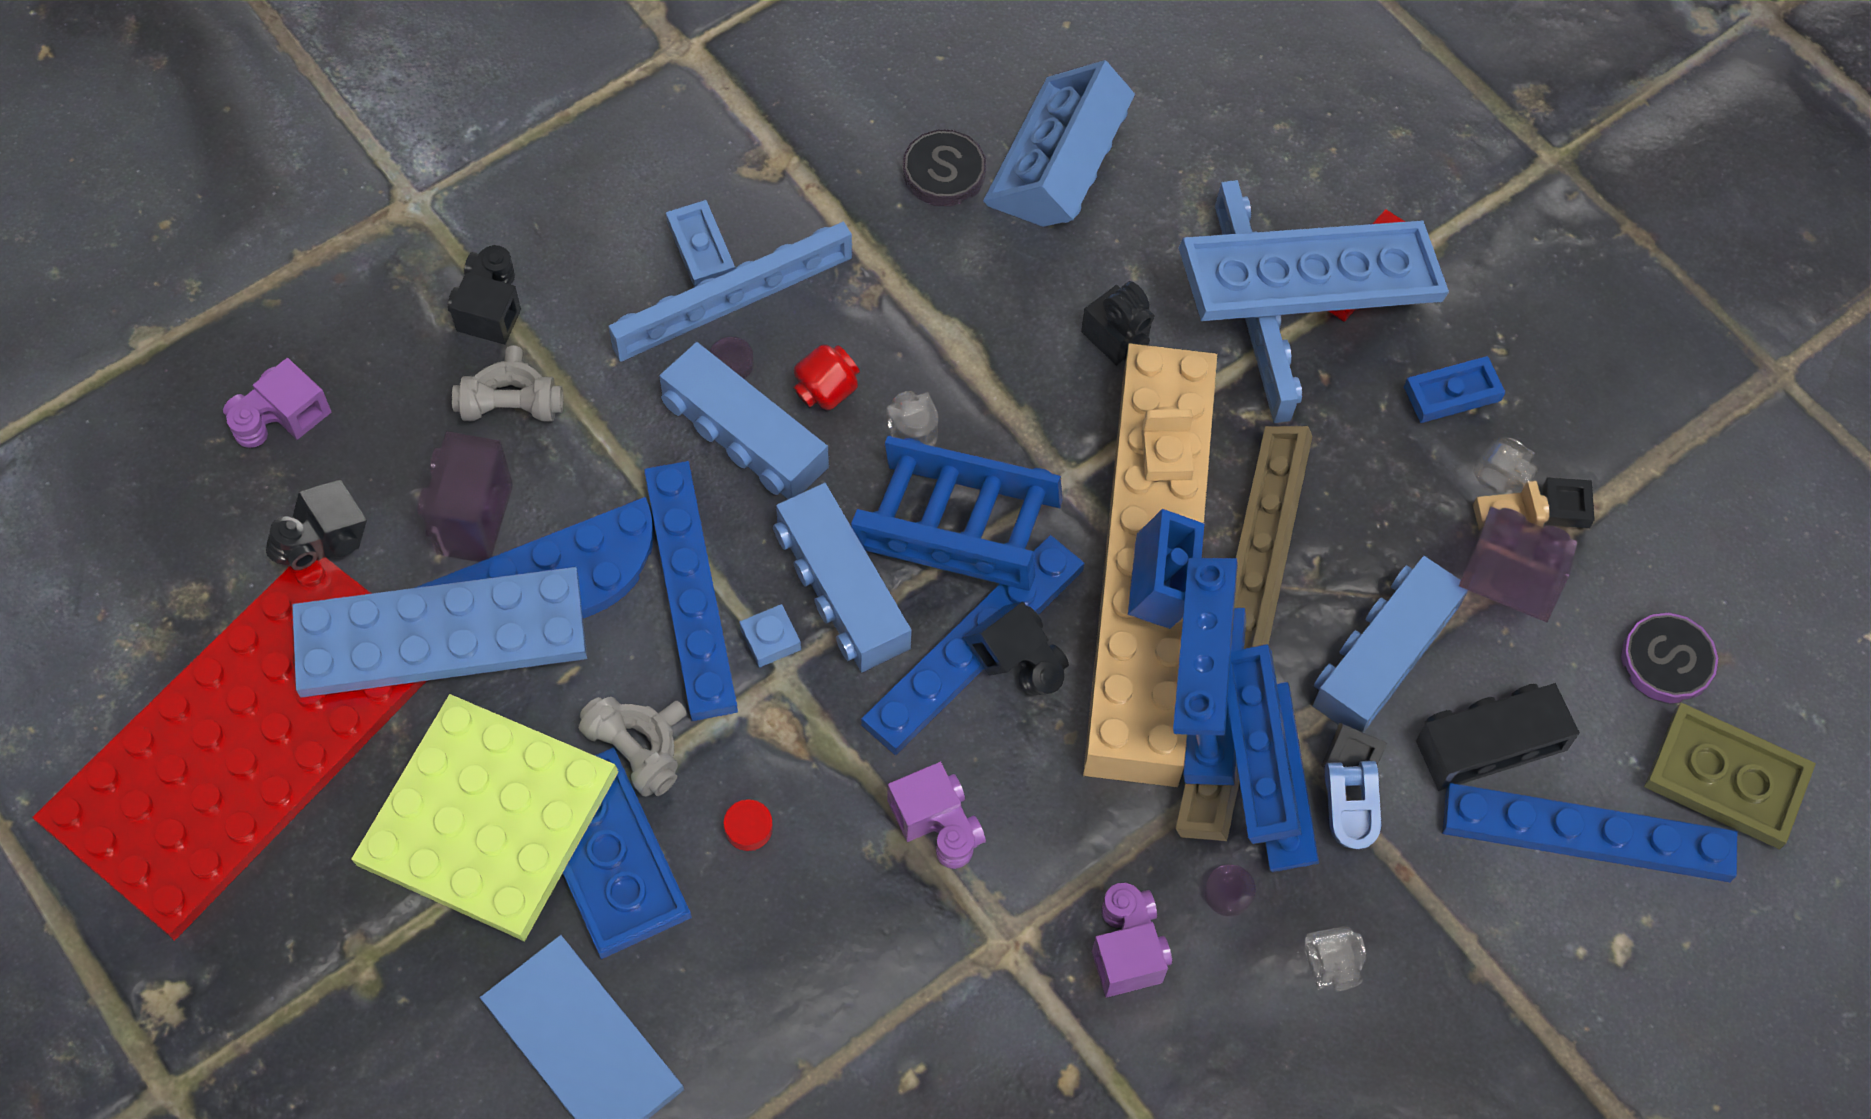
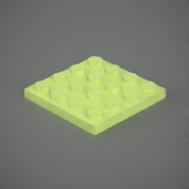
[351,694,619,942]

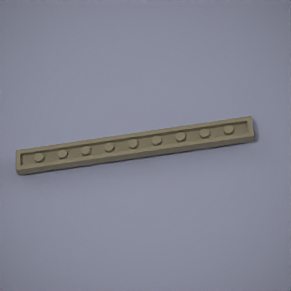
[1176,426,1313,841]

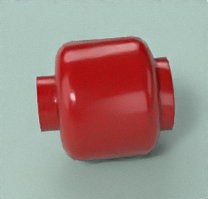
[793,344,860,410]

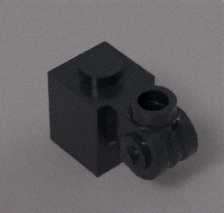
[448,245,521,345]
[1081,281,1155,366]
[266,480,367,570]
[963,601,1069,696]

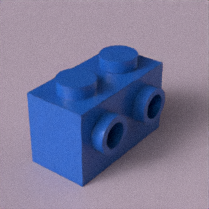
[1128,509,1205,629]

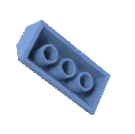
[983,60,1135,227]

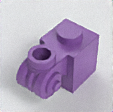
[223,357,332,448]
[887,762,986,869]
[1092,883,1172,998]

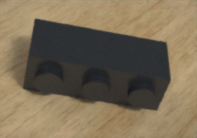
[1416,683,1580,791]

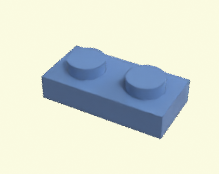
[666,200,735,287]

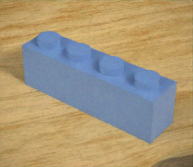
[659,342,829,499]
[773,483,911,673]
[1313,556,1470,733]

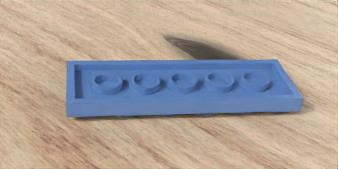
[1179,221,1449,321]
[292,567,587,698]

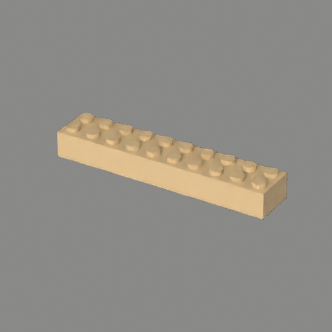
[1083,343,1217,787]

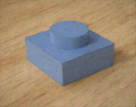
[739,604,801,668]

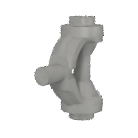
[452,345,564,421]
[578,697,687,797]

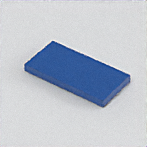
[563,747,692,959]

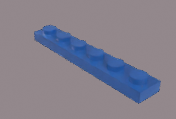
[644,461,738,721]
[861,535,1085,756]
[1442,783,1737,883]

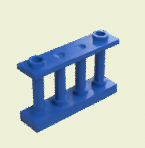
[851,436,1063,591]
[1173,558,1246,785]
[1227,644,1319,872]

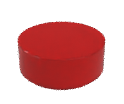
[724,799,773,851]

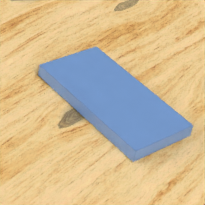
[480,935,684,1119]

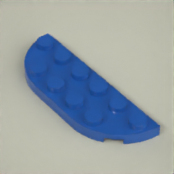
[415,497,654,619]

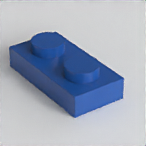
[1404,356,1505,423]

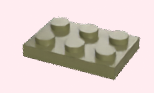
[1644,702,1816,850]

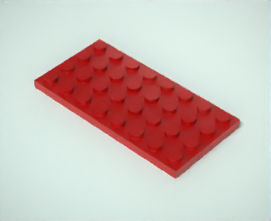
[32,557,427,941]

